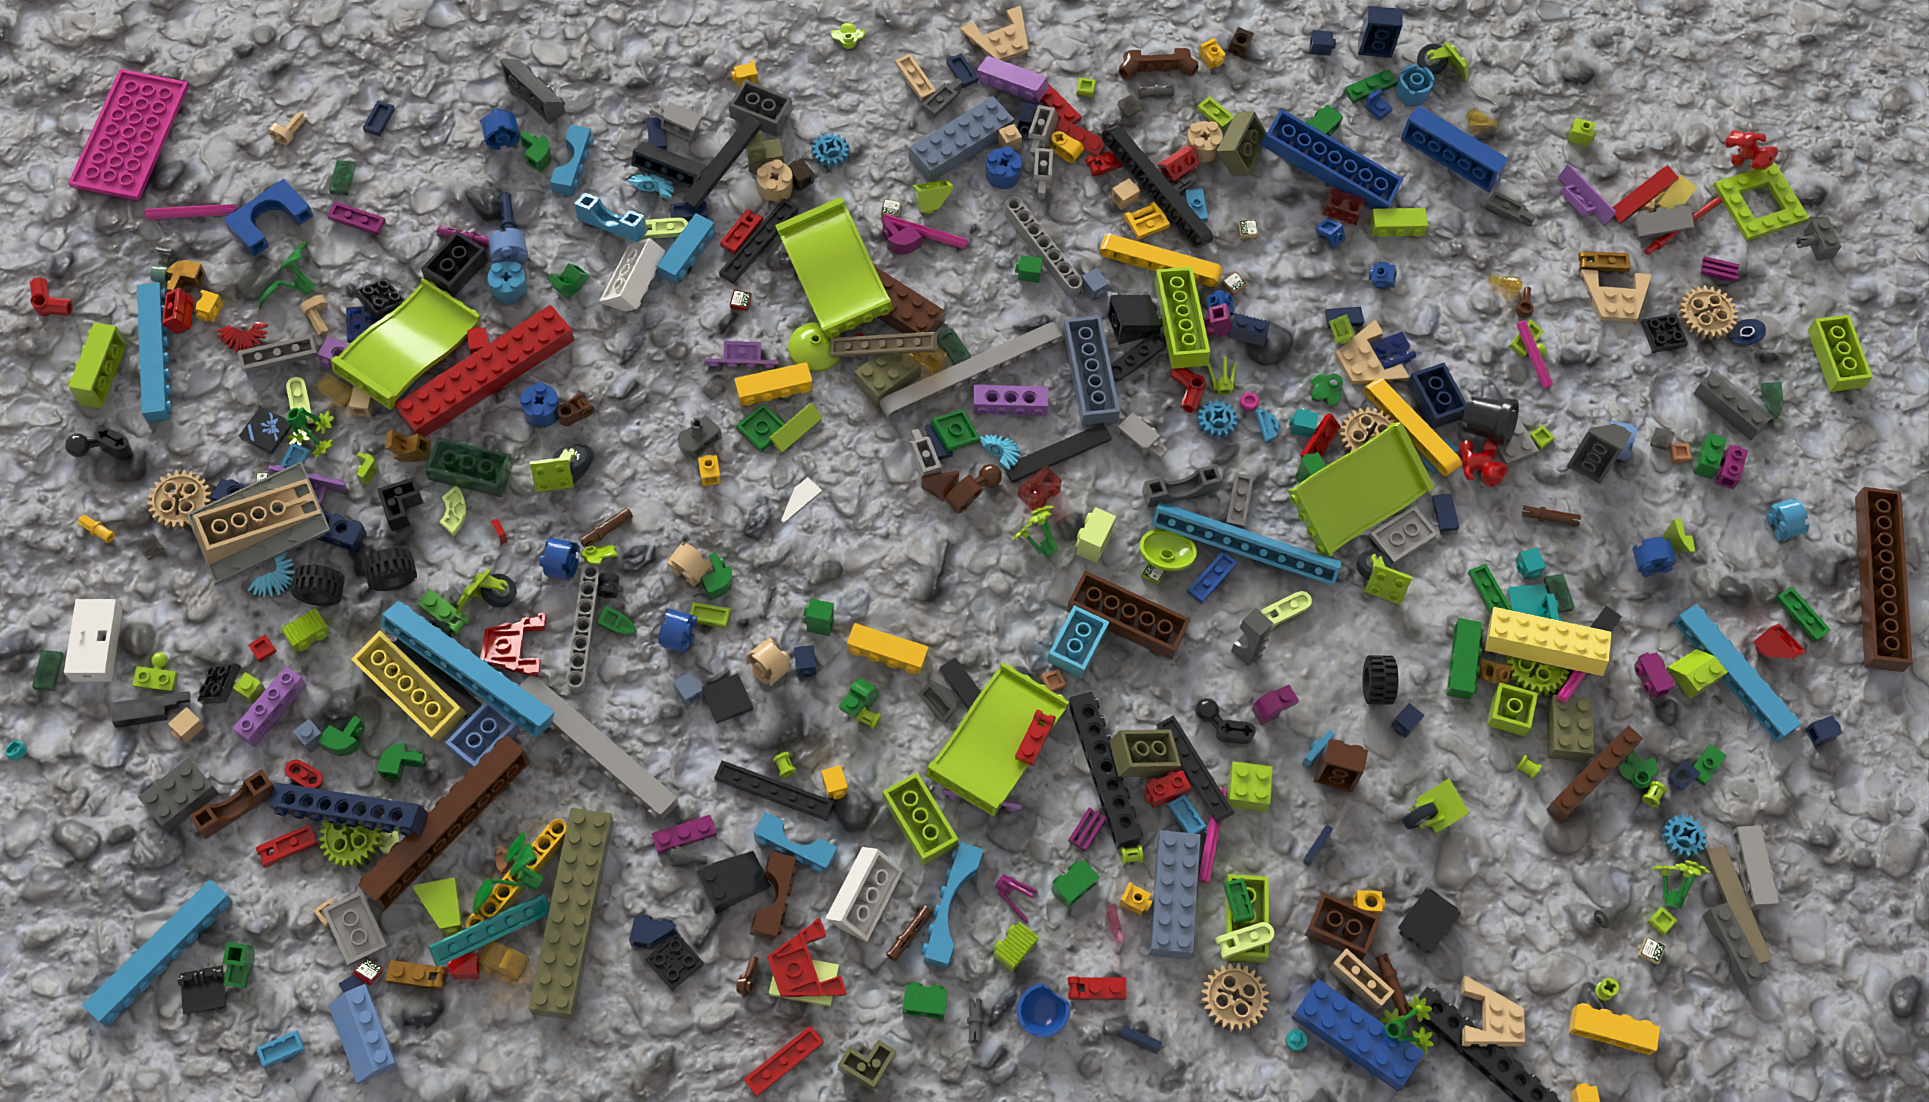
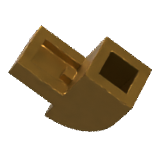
[166,260,206,292]
[385,430,431,462]

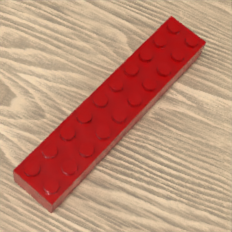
[394,304,575,437]

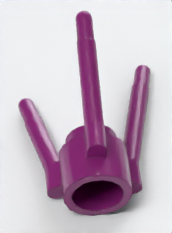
[995,874,1038,923]

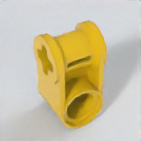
[1049,131,1084,163]

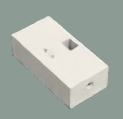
[64,599,123,682]

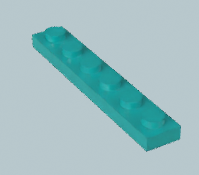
[428,893,550,967]

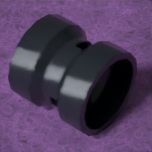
[598,573,620,598]

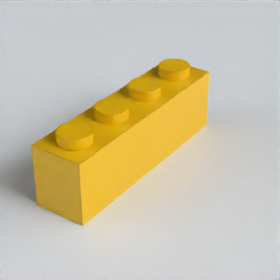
[734,362,813,406]
[847,623,929,675]
[1568,1003,1660,1055]

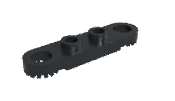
[1111,333,1166,382]

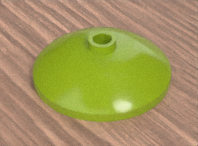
[788,322,841,372]
[1139,529,1197,571]

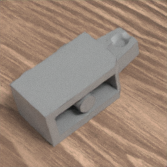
[650,102,702,141]
[1028,105,1059,157]
[1033,148,1053,199]
[1116,412,1168,460]
[910,429,941,477]

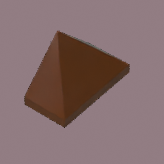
[921,471,959,502]

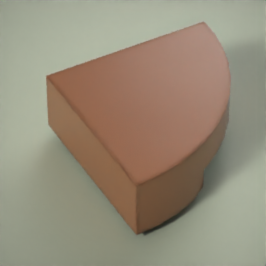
[495,845,515,875]

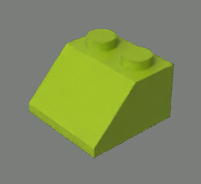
[1666,649,1728,699]

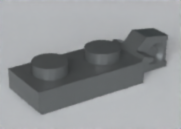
[922,78,963,118]
[1485,191,1536,226]

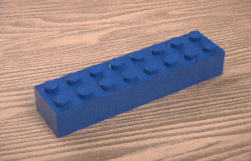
[1260,109,1403,210]

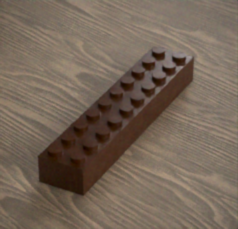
[1855,487,1913,672]
[358,735,530,912]

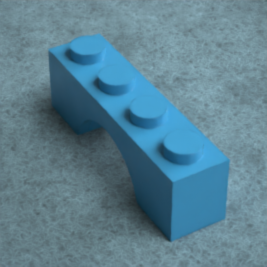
[550,124,594,196]
[574,193,647,243]
[753,812,838,874]

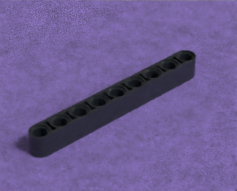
[1101,125,1213,249]

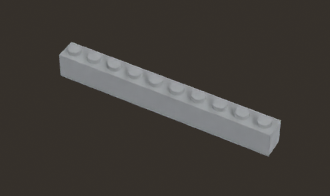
[519,675,679,821]

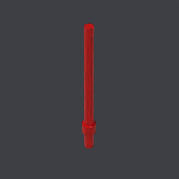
[1644,197,1722,255]

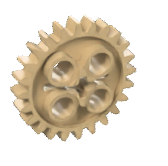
[1678,286,1738,340]
[1339,407,1395,452]
[147,470,212,530]
[1201,963,1269,1032]

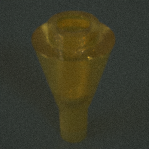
[1466,107,1499,127]
[1488,274,1523,294]

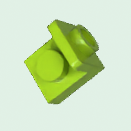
[356,452,379,486]

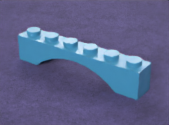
[921,842,984,969]

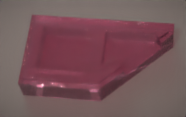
[1106,904,1124,942]

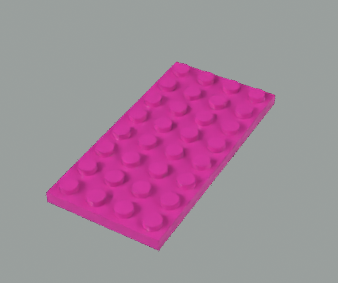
[68,69,189,201]

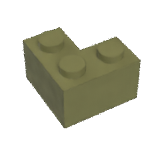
[745,131,784,172]
[838,1039,897,1092]

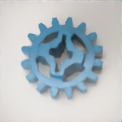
[811,132,850,168]
[1197,399,1238,439]
[1661,814,1708,858]

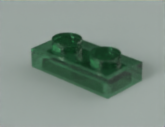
[329,160,356,196]
[937,328,971,365]
[1543,574,1575,613]
[32,650,64,691]

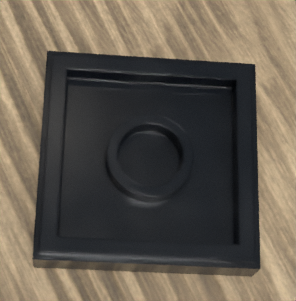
[702,673,753,724]

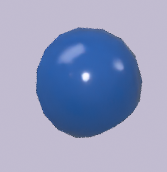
[1017,983,1070,1038]

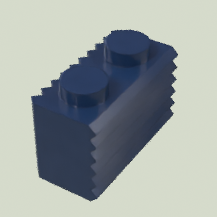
[1229,313,1270,346]

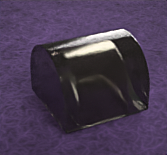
[136,534,165,561]

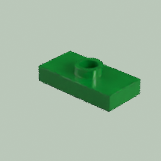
[1688,744,1727,786]
[1223,878,1255,924]

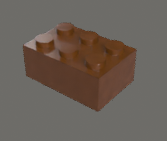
[1313,739,1368,792]
[1305,892,1381,960]

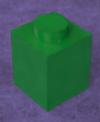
[1015,255,1042,283]

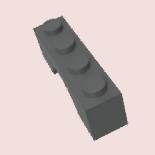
[1142,464,1222,508]
[1231,608,1273,666]
[1702,902,1767,991]

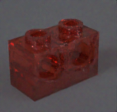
[1323,188,1366,226]
[1018,465,1062,511]

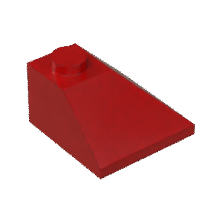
[1753,623,1807,658]

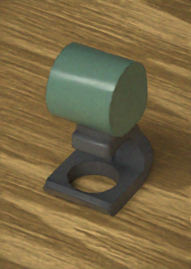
[150,247,177,283]

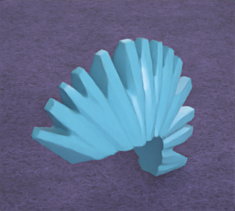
[628,172,674,198]
[980,434,1020,470]
[247,552,295,597]

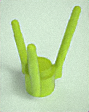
[1207,356,1237,396]

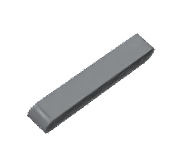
[1005,197,1082,298]
[566,563,601,695]

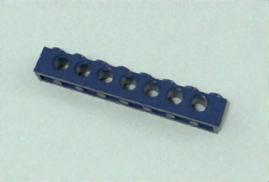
[211,478,367,553]
[268,783,428,836]

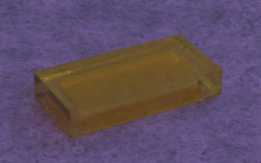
[315,373,353,408]

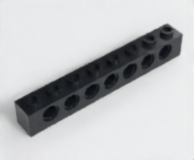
[1068,692,1143,850]
[1410,986,1561,1102]

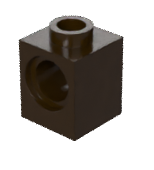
[1228,27,1254,58]
[788,158,814,191]

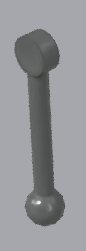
[759,583,776,619]

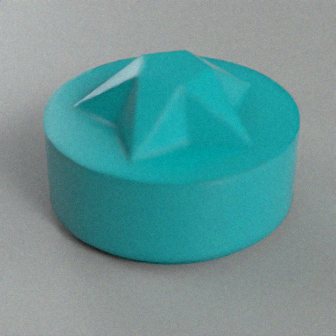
[5,740,27,761]
[1285,1029,1307,1052]

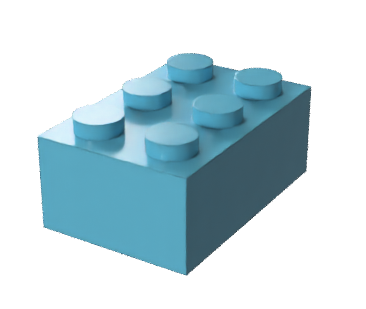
[1047,605,1109,679]

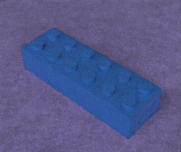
[1401,105,1509,193]
[1291,979,1425,1092]

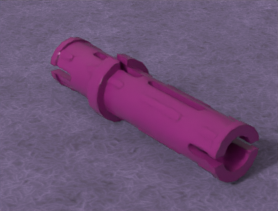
[436,225,489,248]

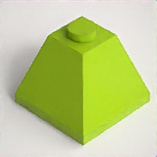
[912,179,954,214]

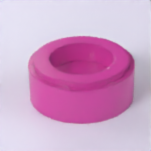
[1240,393,1259,412]

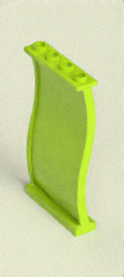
[775,196,894,339]
[331,278,481,410]
[1287,422,1435,557]
[926,662,1069,817]

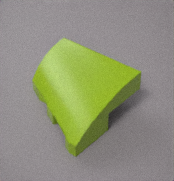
[1663,518,1695,553]

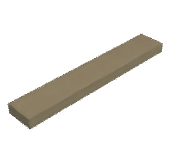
[830,332,937,357]
[1705,846,1771,964]

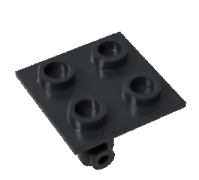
[177,965,227,1015]

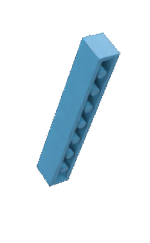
[137,282,173,422]
[1673,604,1801,743]
[82,879,233,1027]

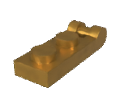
[1578,251,1631,272]
[385,960,448,990]

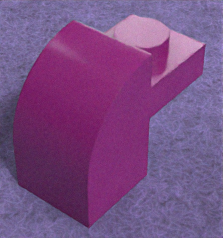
[882,219,922,255]
[1203,303,1232,338]
[1252,684,1299,726]

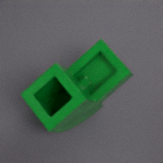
[520,131,551,172]
[547,263,590,298]
[702,552,733,601]
[839,679,880,719]
[318,716,365,756]
[377,743,426,781]
[222,942,255,988]

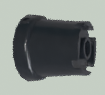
[1462,396,1519,447]

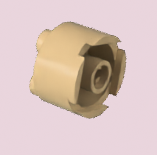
[1185,121,1223,163]
[757,159,793,203]
[667,542,713,587]
[745,638,790,686]

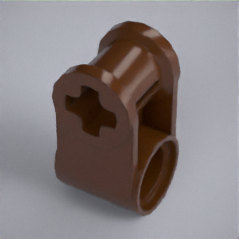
[557,393,595,426]

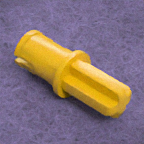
[78,515,115,543]

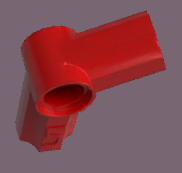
[30,277,73,317]
[1171,368,1206,413]

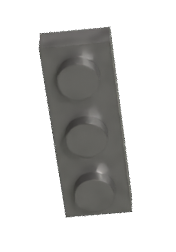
[1226,473,1254,529]

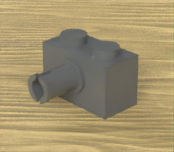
[1796,217,1842,261]
[677,415,722,460]

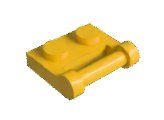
[1123,202,1170,240]

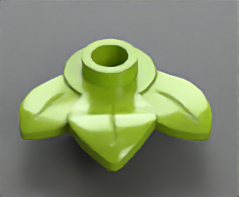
[831,22,865,49]
[581,545,618,565]

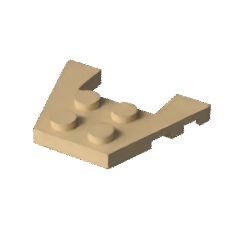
[960,6,1028,61]
[1580,269,1651,323]
[1335,320,1409,385]
[1461,976,1525,1046]

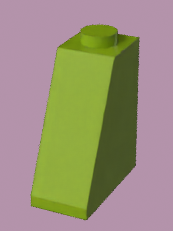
[413,877,464,936]

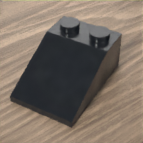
[696,851,771,914]

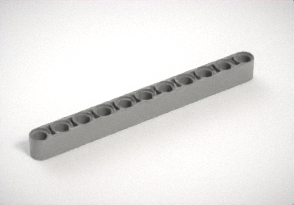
[879,322,1065,420]

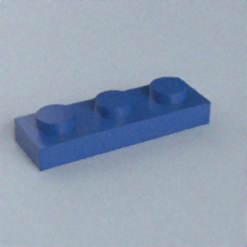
[1187,551,1238,604]

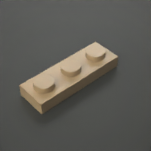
[895,54,936,102]

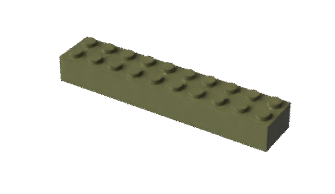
[528,808,614,1020]

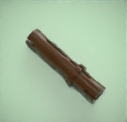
[1522,505,1581,526]
[579,507,633,548]
[886,905,933,962]
[1375,953,1411,1016]

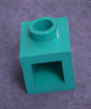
[1289,408,1319,438]
[1515,547,1546,580]

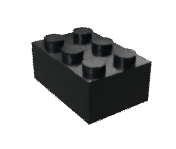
[421,231,488,298]

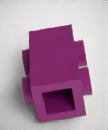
[1715,444,1748,490]
[1634,652,1674,699]

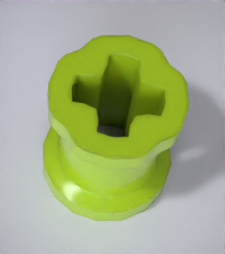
[856,706,881,730]
[773,752,797,778]
[1515,754,1542,780]
[1642,781,1668,808]
[1120,845,1143,865]
[1595,978,1619,1001]

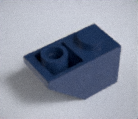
[1017,100,1040,140]
[629,915,677,949]

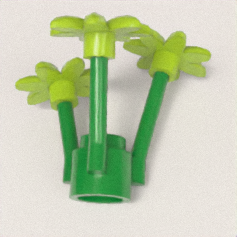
[286,407,334,458]
[1013,506,1058,557]
[1652,860,1710,909]
[1379,995,1434,1054]

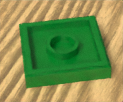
[736,403,785,453]
[930,409,980,453]

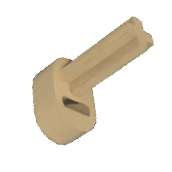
[267,112,307,145]
[300,295,329,336]

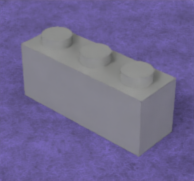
[1634,204,1694,238]

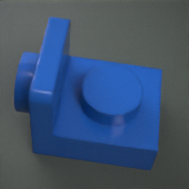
[1365,89,1393,120]
[1315,218,1345,248]

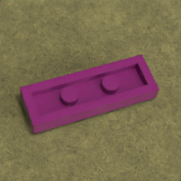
[327,201,386,236]
[652,815,717,854]

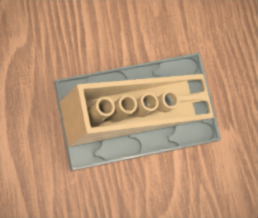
[187,461,330,585]

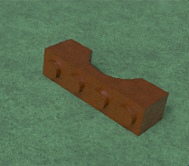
[190,769,274,839]
[750,851,797,941]

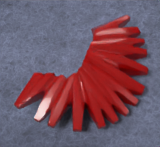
[217,322,269,352]

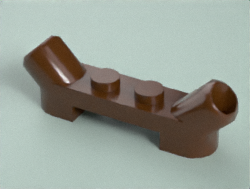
[1119,48,1199,79]

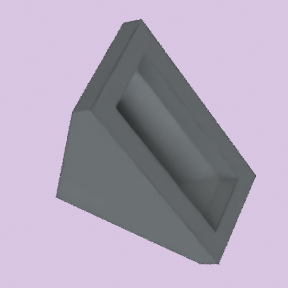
[919,680,957,723]

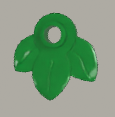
[1310,374,1343,407]
[1618,751,1657,789]

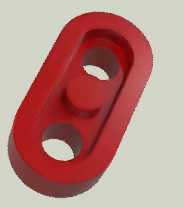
[285,759,324,789]

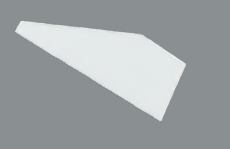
[781,477,822,523]

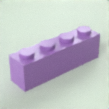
[977,55,1049,103]

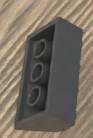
[500,58,565,124]
[1693,370,1774,441]
[1567,424,1632,484]

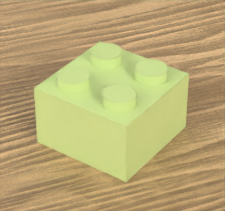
[1075,507,1116,564]

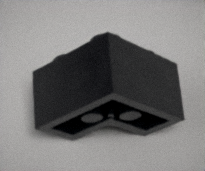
[377,477,424,531]

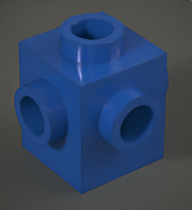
[1369,262,1397,289]
[1206,290,1235,316]

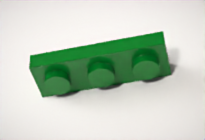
[1344,69,1398,103]
[1468,564,1513,614]
[1775,586,1831,642]

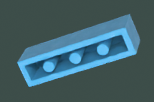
[657,213,716,285]

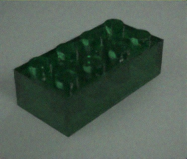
[425,437,514,497]

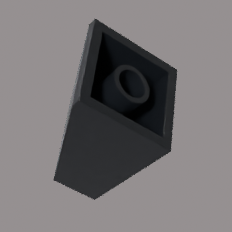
[1107,295,1163,345]
[1398,886,1461,953]

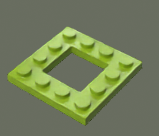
[1713,163,1810,241]

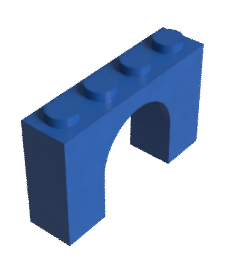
[224,179,313,257]

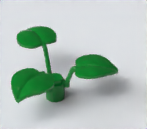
[259,241,315,309]
[473,832,543,916]

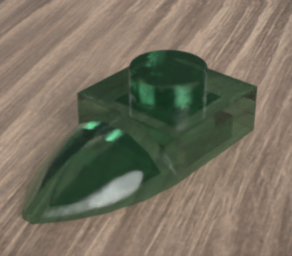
[1761,382,1783,419]

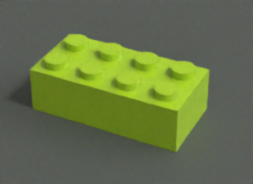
[1807,315,1873,392]
[68,322,127,409]
[882,772,959,866]
[1224,874,1269,964]

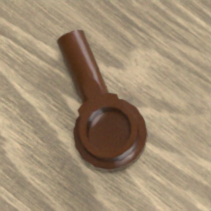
[1515,287,1534,318]
[736,956,759,997]

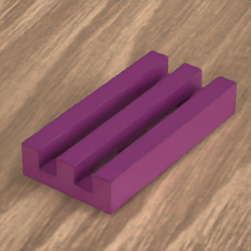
[1700,256,1739,282]
[1068,807,1106,852]

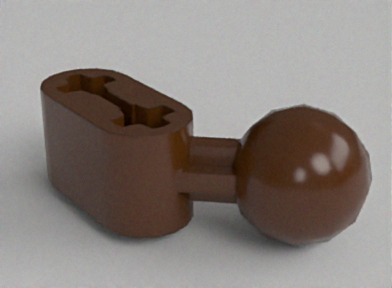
[945,464,1002,514]

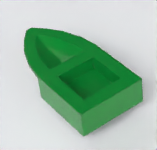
[596,605,637,634]

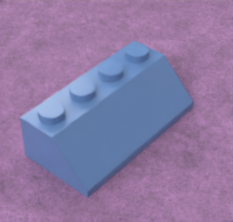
[328,984,398,1084]

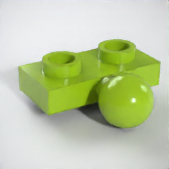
[1509,319,1547,358]
[132,652,178,692]

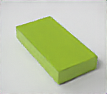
[690,602,731,629]

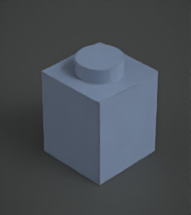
[1081,268,1109,301]
[673,672,704,707]
[292,719,322,753]

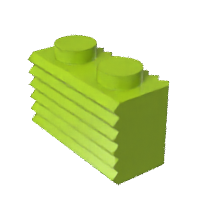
[281,608,331,652]
[993,921,1039,972]

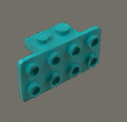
[1507,584,1563,622]

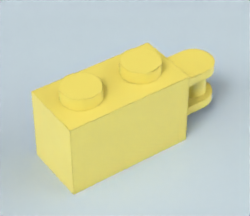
[1655,175,1697,210]

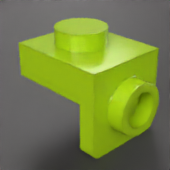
[1329,314,1355,344]

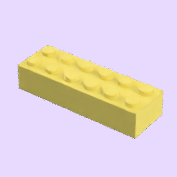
[1485,607,1612,676]
[351,631,467,742]

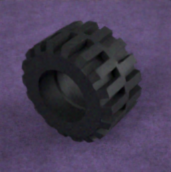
[363,547,417,591]
[291,564,345,606]
[1362,655,1399,705]

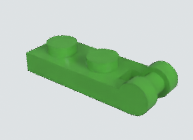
[417,589,471,636]

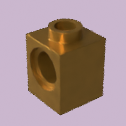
[1478,659,1512,685]

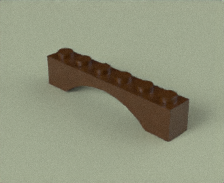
[1546,725,1644,823]

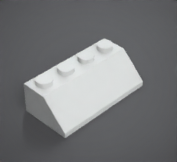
[599,238,665,312]
[825,847,904,942]

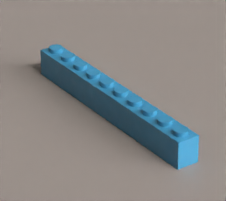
[1151,502,1341,586]
[381,601,555,738]

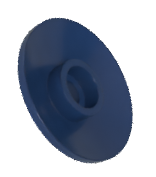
[1728,319,1766,346]

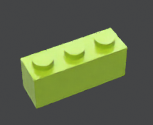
[1370,208,1428,237]

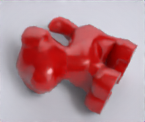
[1725,130,1778,171]
[1458,440,1509,487]

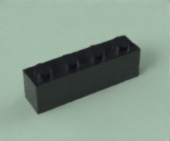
[631,141,706,188]

